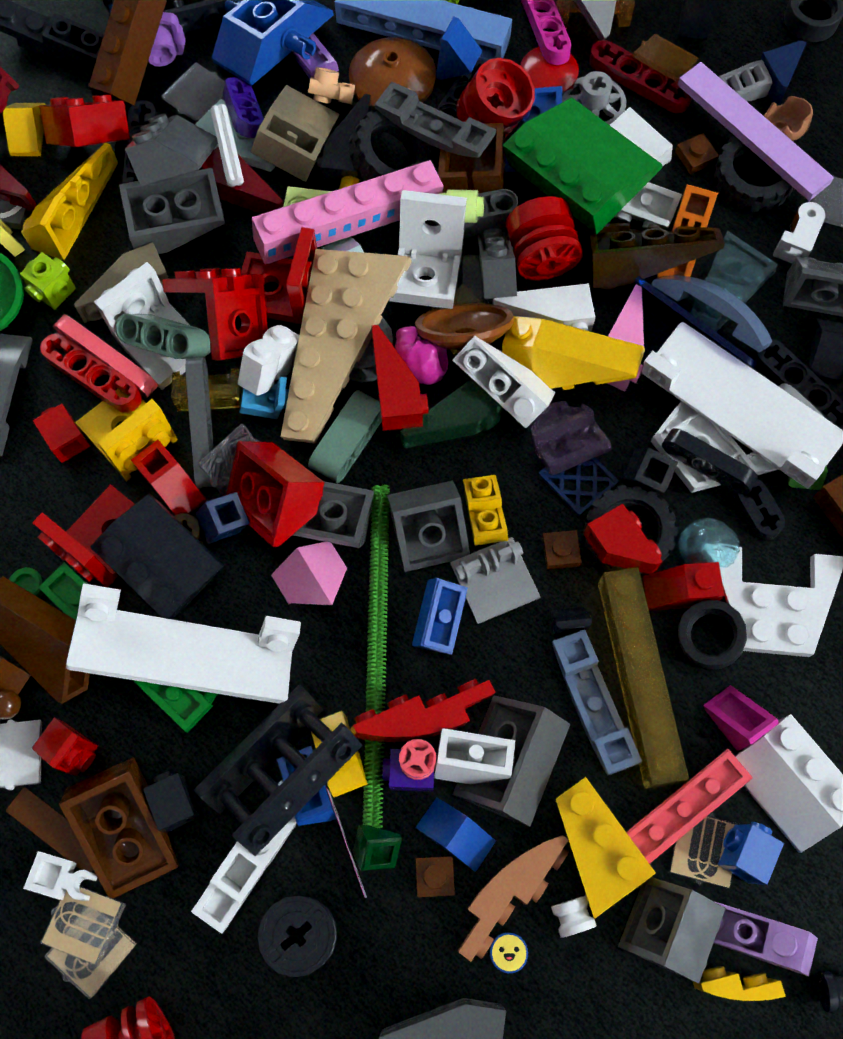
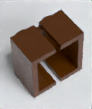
[438,123,506,194]

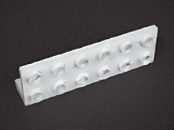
[642,322,843,489]
[66,583,301,704]

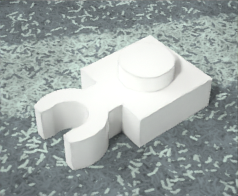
[23,851,98,901]

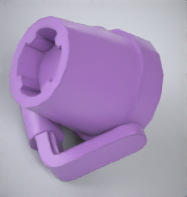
[148,12,186,67]

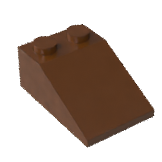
[59,757,179,899]

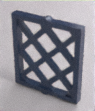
[538,440,619,517]

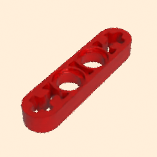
[40,334,142,413]

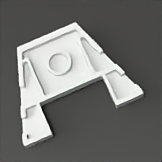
[651,401,779,493]
[708,545,843,657]

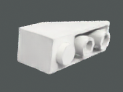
[452,336,555,428]

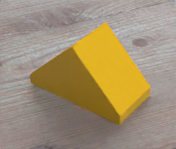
[3,103,46,156]

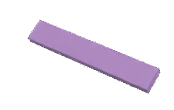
[678,62,834,201]

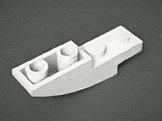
[191,781,297,934]

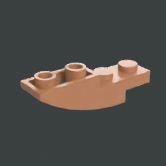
[458,835,569,961]

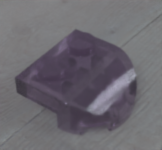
[531,401,611,476]

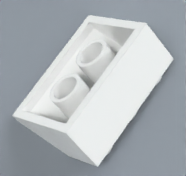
[735,714,843,853]

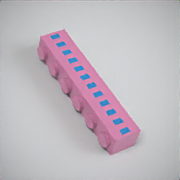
[252,160,443,265]

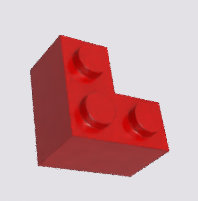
[39,94,130,147]

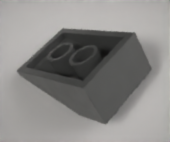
[119,168,225,254]

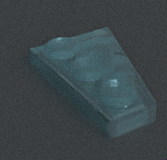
[691,231,778,332]

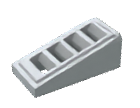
[719,60,772,102]

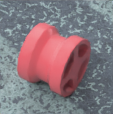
[399,739,436,780]

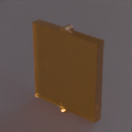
[632,34,698,81]

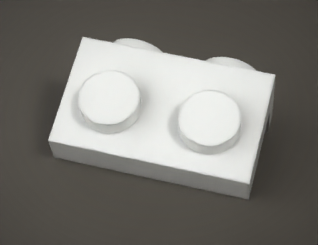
[614,182,682,231]

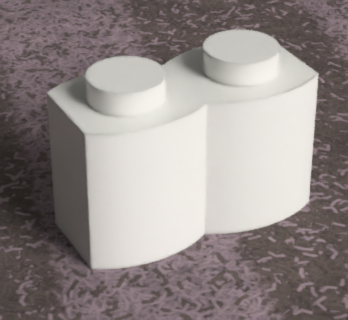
[237,325,299,395]

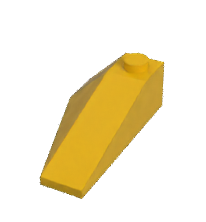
[21,143,118,260]
[502,316,645,390]

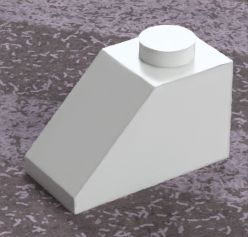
[434,728,515,784]

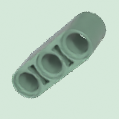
[115,314,210,359]
[308,390,382,484]

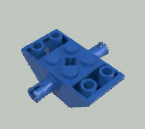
[212,0,334,86]

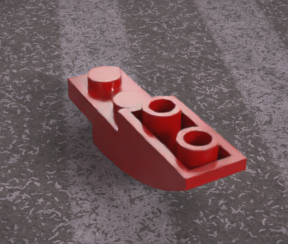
[350,679,496,742]

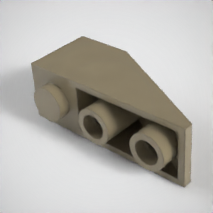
[74,242,169,323]

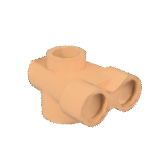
[308,67,355,105]

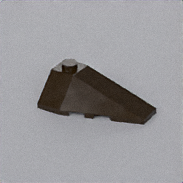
[589,223,725,290]

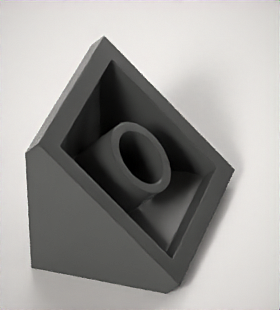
[293,481,374,548]

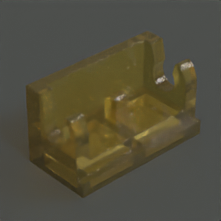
[171,368,242,411]

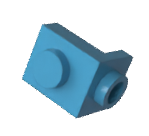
[239,376,289,420]

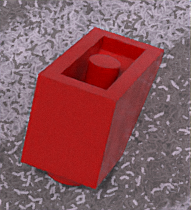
[642,562,724,611]

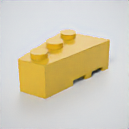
[556,777,656,919]

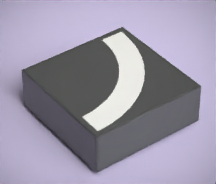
[0,198,29,230]

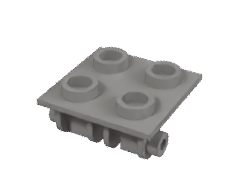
[450,537,541,624]

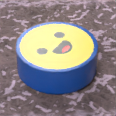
[490,932,528,973]

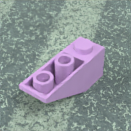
[714,901,818,977]

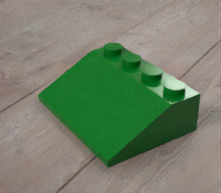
[503,97,663,235]

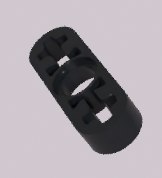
[662,428,758,494]

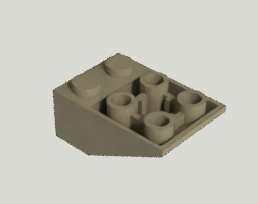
[251,85,340,182]

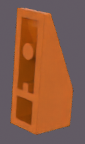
[657,184,718,278]

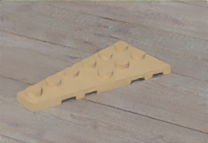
[280,249,412,444]

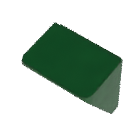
[353,825,402,871]

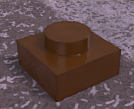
[675,133,719,175]
[542,530,582,570]
[416,856,455,897]

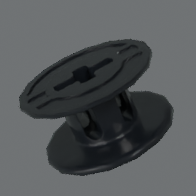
[258,895,337,977]

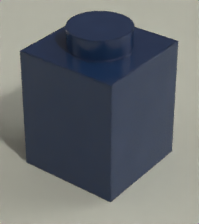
[195,492,250,544]

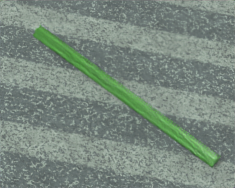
[363,485,390,828]

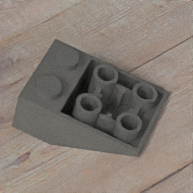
[379,998,506,1039]

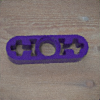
[223,77,264,138]

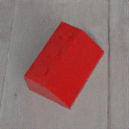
[226,441,325,547]

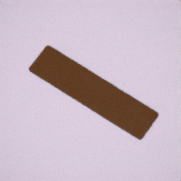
[6,788,93,872]

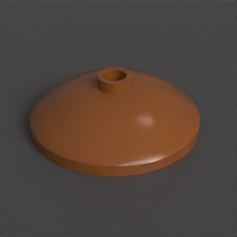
[349,37,436,110]
[415,303,514,352]

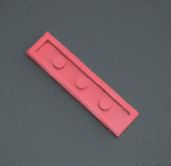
[626,749,753,864]

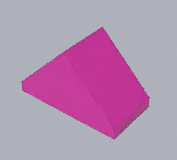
[703,685,779,751]

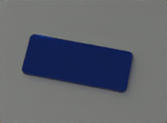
[635,276,757,368]

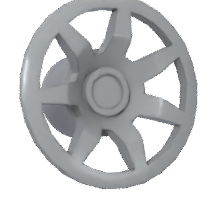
[563,71,626,125]

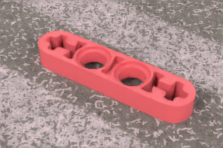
[53,314,158,398]

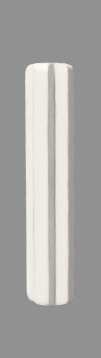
[210,104,244,187]

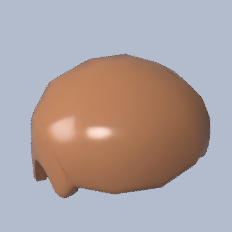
[764,96,813,141]

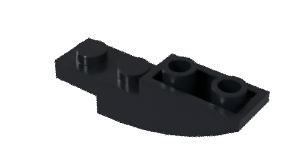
[0,0,104,63]

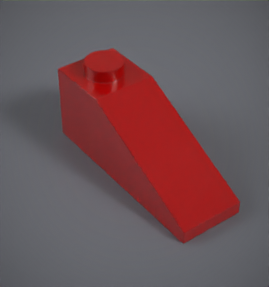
[371,325,429,431]

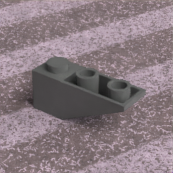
[477,228,517,299]

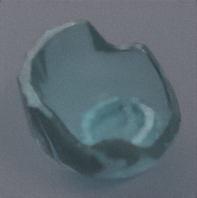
[678,517,740,568]

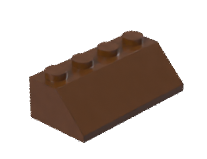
[88,0,167,106]

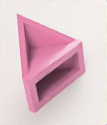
[271,542,347,605]

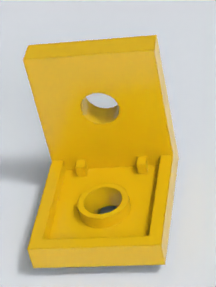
[75,389,178,481]

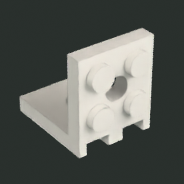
[389,190,467,309]
[94,262,211,390]

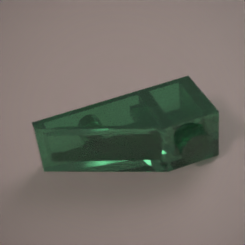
[400,379,502,449]

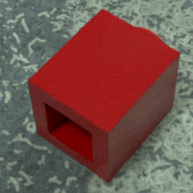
[33,403,90,463]

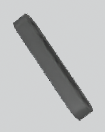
[185,357,216,488]

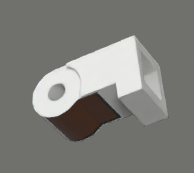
[773,202,825,263]

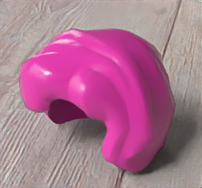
[395,326,448,385]

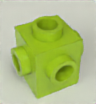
[20,252,76,310]

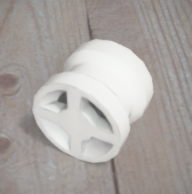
[551,895,597,938]

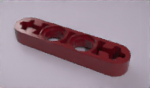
[589,40,692,113]

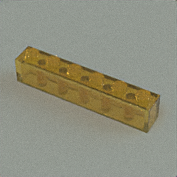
[598,567,689,789]

